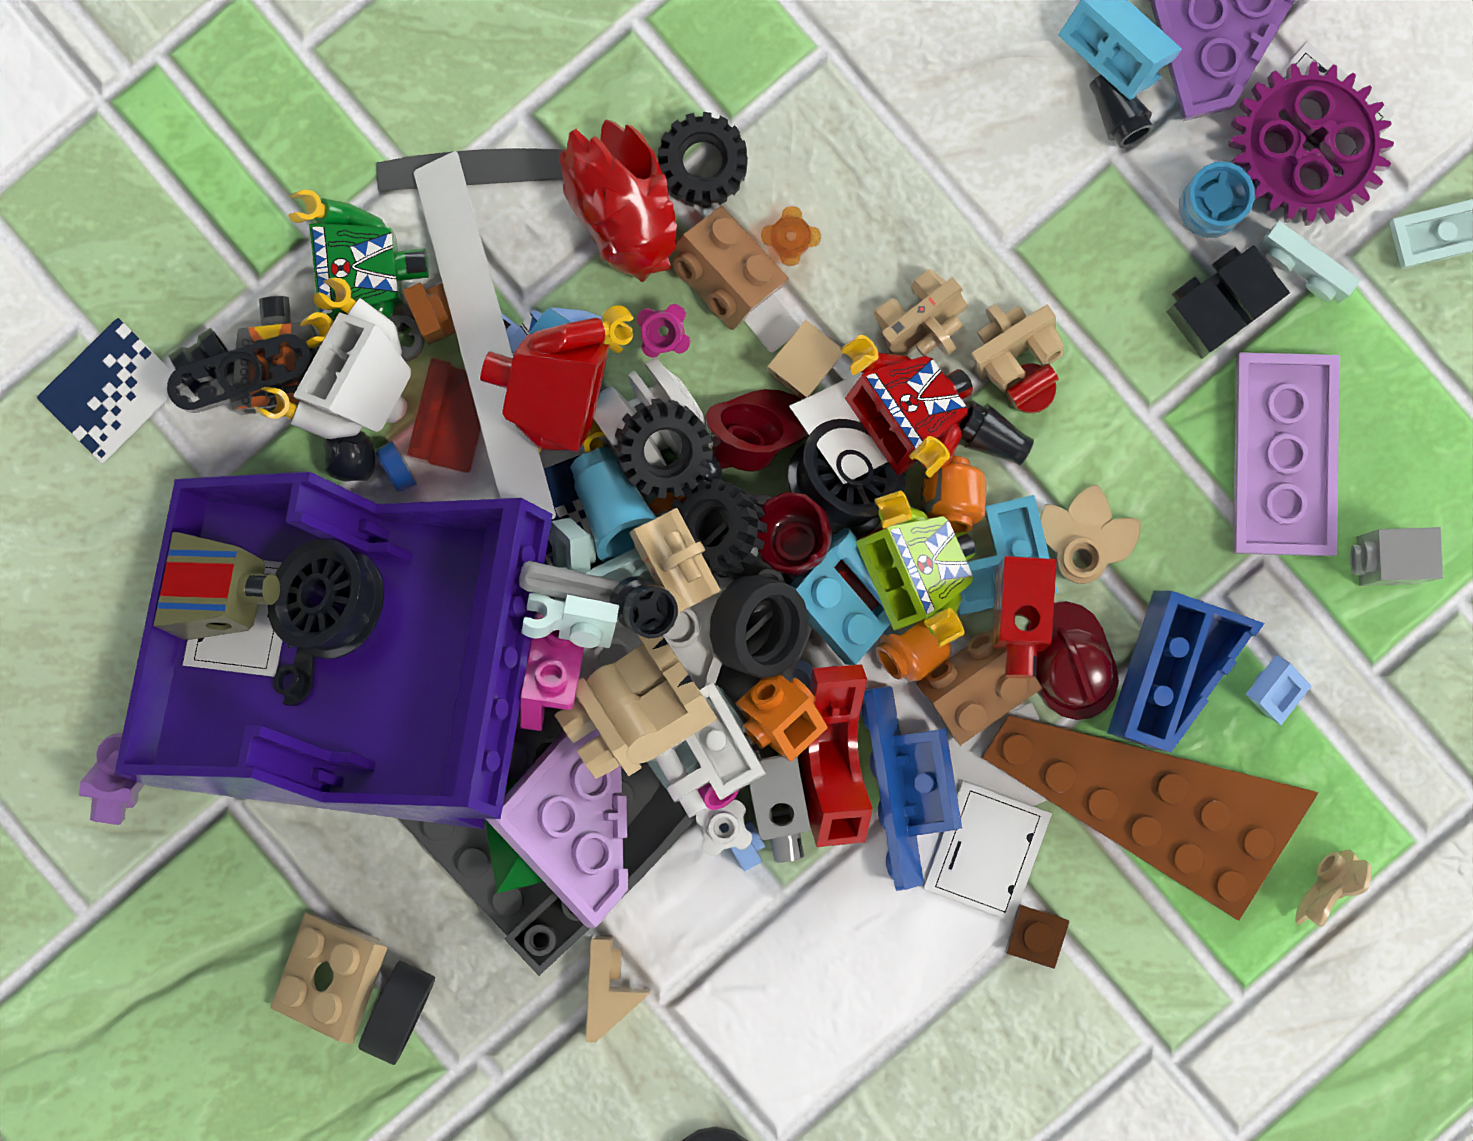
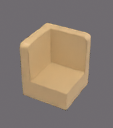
[767,320,842,400]

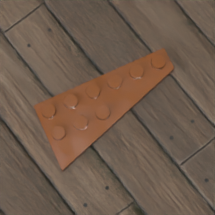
[981,715,1319,921]

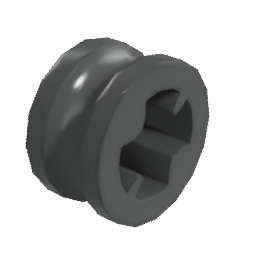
[389,315,425,362]

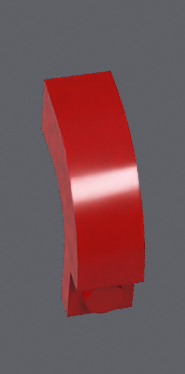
[798,664,873,847]

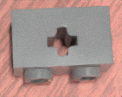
[1350,527,1443,586]

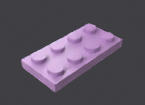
[1233,352,1340,557]

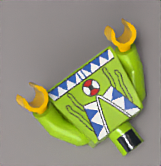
[855,490,975,648]

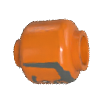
[920,456,987,533]
[875,619,951,681]

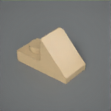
[586,936,651,1042]

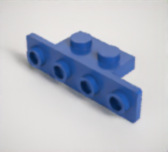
[862,686,962,891]

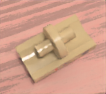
[874,269,968,356]
[971,304,1064,393]
[629,508,721,613]

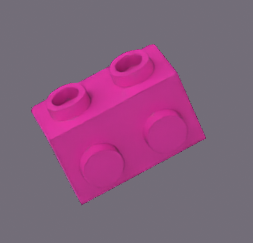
[520,612,584,731]

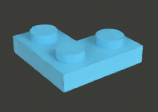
[957,495,1058,616]

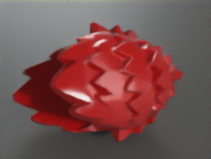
[559,119,677,282]

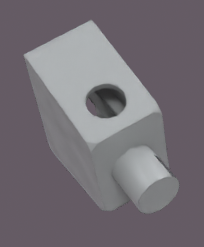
[749,744,810,863]

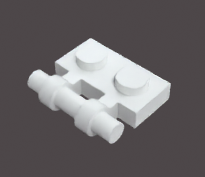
[650,682,766,818]

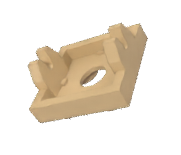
[270,912,388,1044]

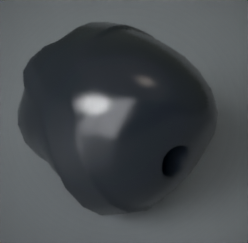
[323,431,376,482]

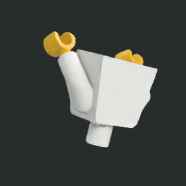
[254,278,411,439]

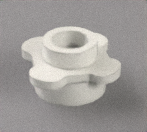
[696,800,752,856]

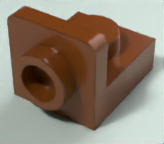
[402,282,456,345]

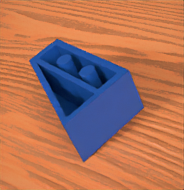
[1107,590,1265,753]

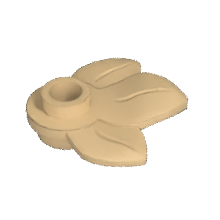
[1040,485,1141,584]
[1295,850,1372,927]

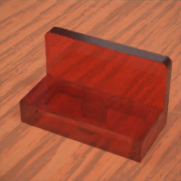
[407,358,481,473]

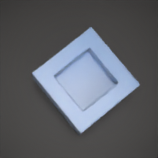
[1246,655,1312,725]
[719,821,765,872]

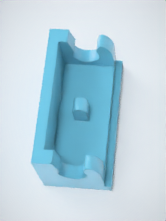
[1058,0,1182,100]

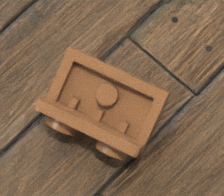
[668,205,789,330]
[916,628,1042,746]

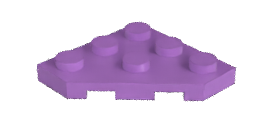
[1150,0,1295,122]

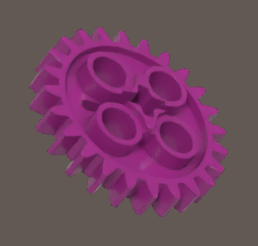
[1228,61,1394,226]

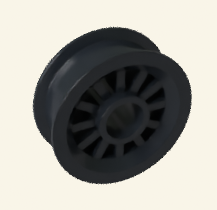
[787,419,905,536]
[267,539,384,659]

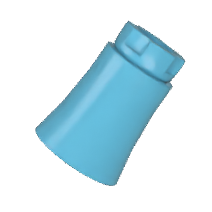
[571,447,657,563]

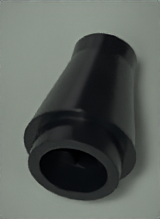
[1089,75,1154,148]
[959,402,1034,466]

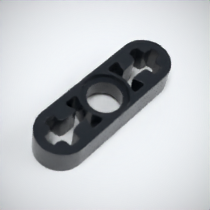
[167,334,314,413]

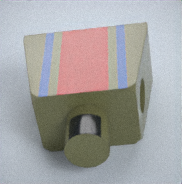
[154,532,280,640]

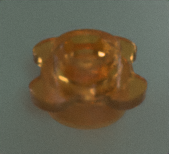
[761,206,821,266]

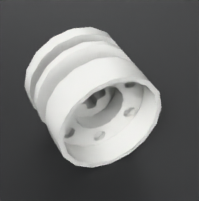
[594,357,713,489]

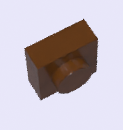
[1005,904,1070,969]

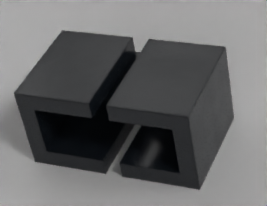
[1166,245,1290,359]

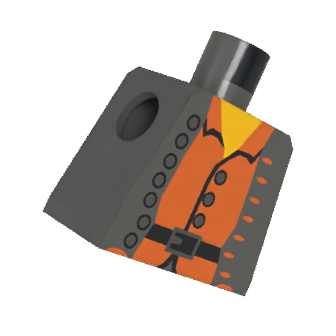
[231,296,320,415]

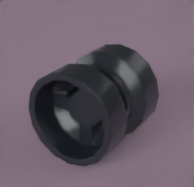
[169,328,235,397]
[610,576,678,639]

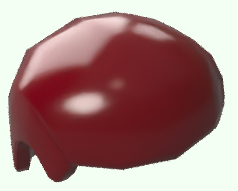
[757,492,832,575]

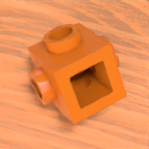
[735,674,828,762]

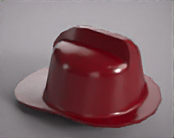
[705,389,809,472]
[1027,601,1119,720]

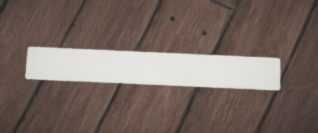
[414,151,556,519]

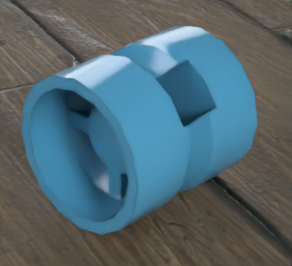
[1179,162,1255,238]

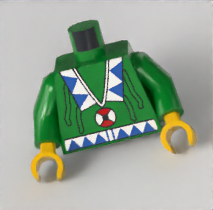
[288,189,429,349]

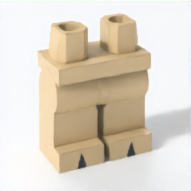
[555,635,717,779]

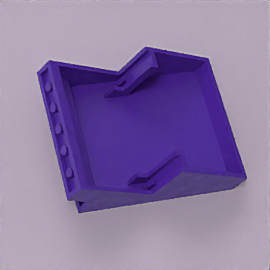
[114,472,553,829]

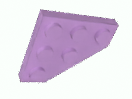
[486,729,628,928]

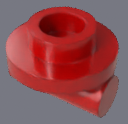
[1006,363,1059,414]

